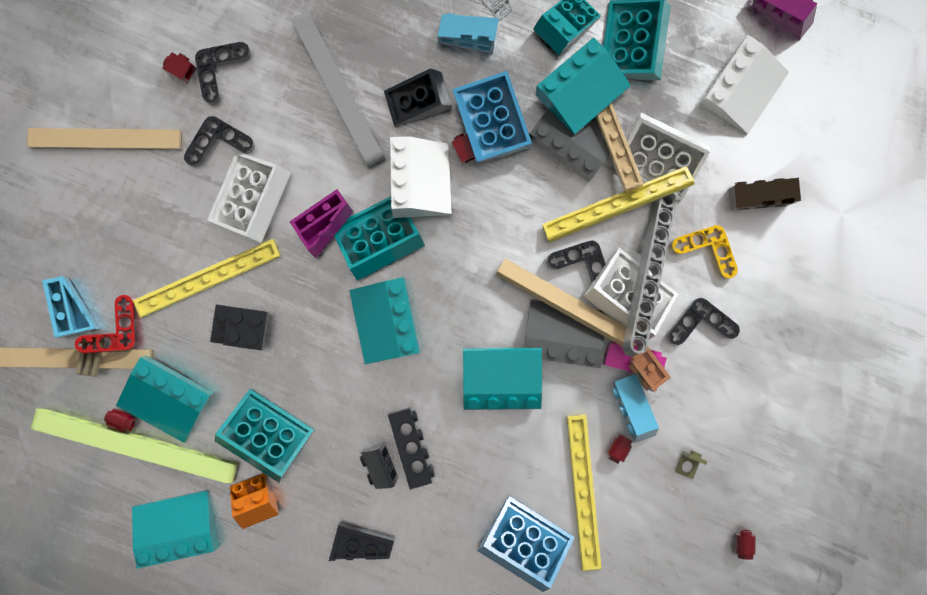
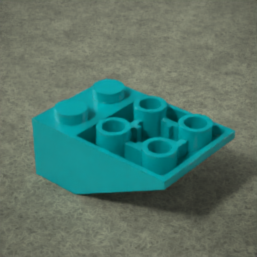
[533,0,601,56]

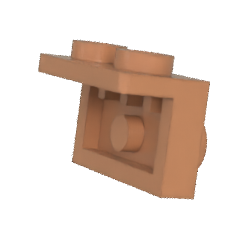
[627,346,671,392]

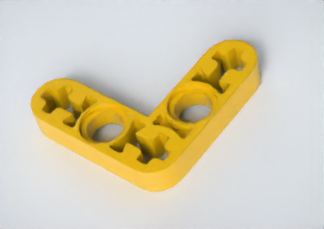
[670,225,738,279]

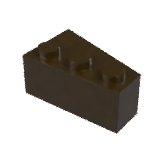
[729,177,801,211]

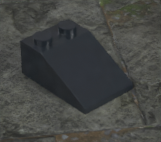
[384,68,452,127]
[360,442,398,489]

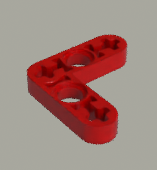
[74,295,135,354]

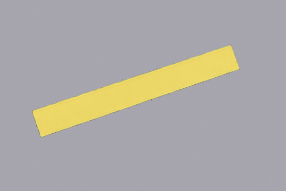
[542,166,695,243]
[133,239,281,318]
[566,414,602,571]

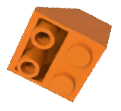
[230,473,279,529]

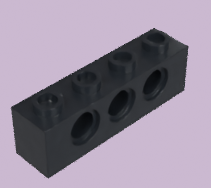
[388,407,435,490]

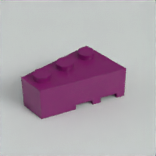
[753,0,818,40]
[289,189,353,258]

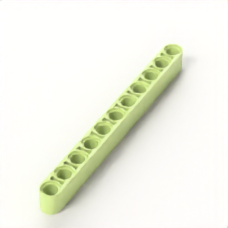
[30,408,238,483]

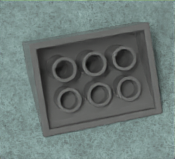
[529,109,609,182]
[523,300,606,369]

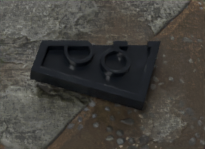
[329,523,395,561]

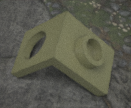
[675,450,707,479]

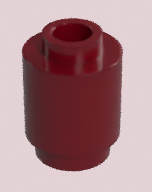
[104,408,136,433]
[607,434,633,464]
[735,529,756,560]

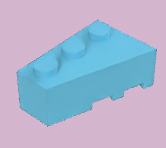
[437,13,499,53]
[42,276,100,338]
[612,374,659,443]

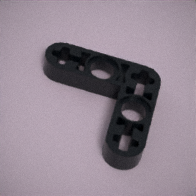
[195,42,251,105]
[184,116,255,167]
[546,240,606,282]
[667,298,740,345]

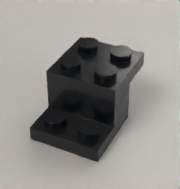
[210,304,269,351]

